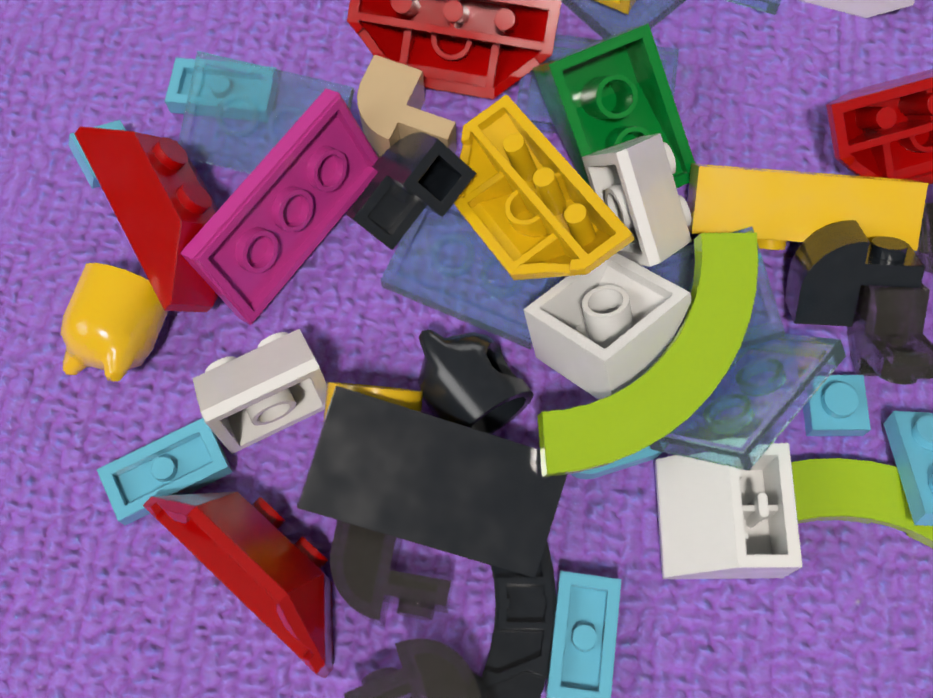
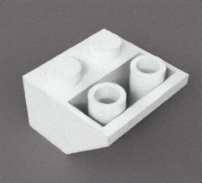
[655,443,803,579]

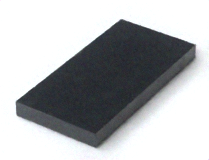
[297,386,567,578]

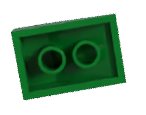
[532,23,695,188]

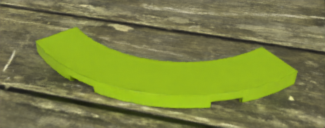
[538,233,758,477]
[791,458,933,549]

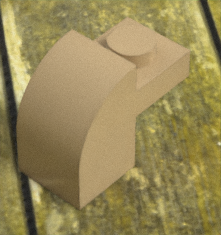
[357,54,457,158]

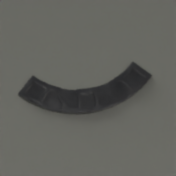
[472,542,556,698]

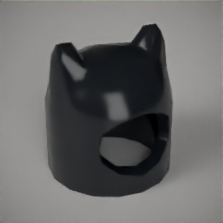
[418,330,534,434]

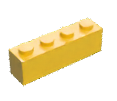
[687,163,928,251]

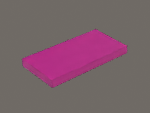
[180,88,379,325]

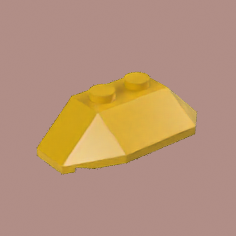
[454,94,635,280]

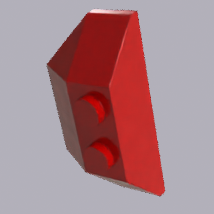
[347,0,562,99]
[826,69,933,185]
[74,126,219,313]
[143,492,333,678]

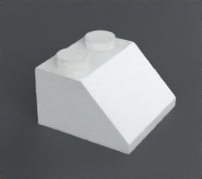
[582,133,692,267]
[523,253,691,400]
[193,329,327,454]

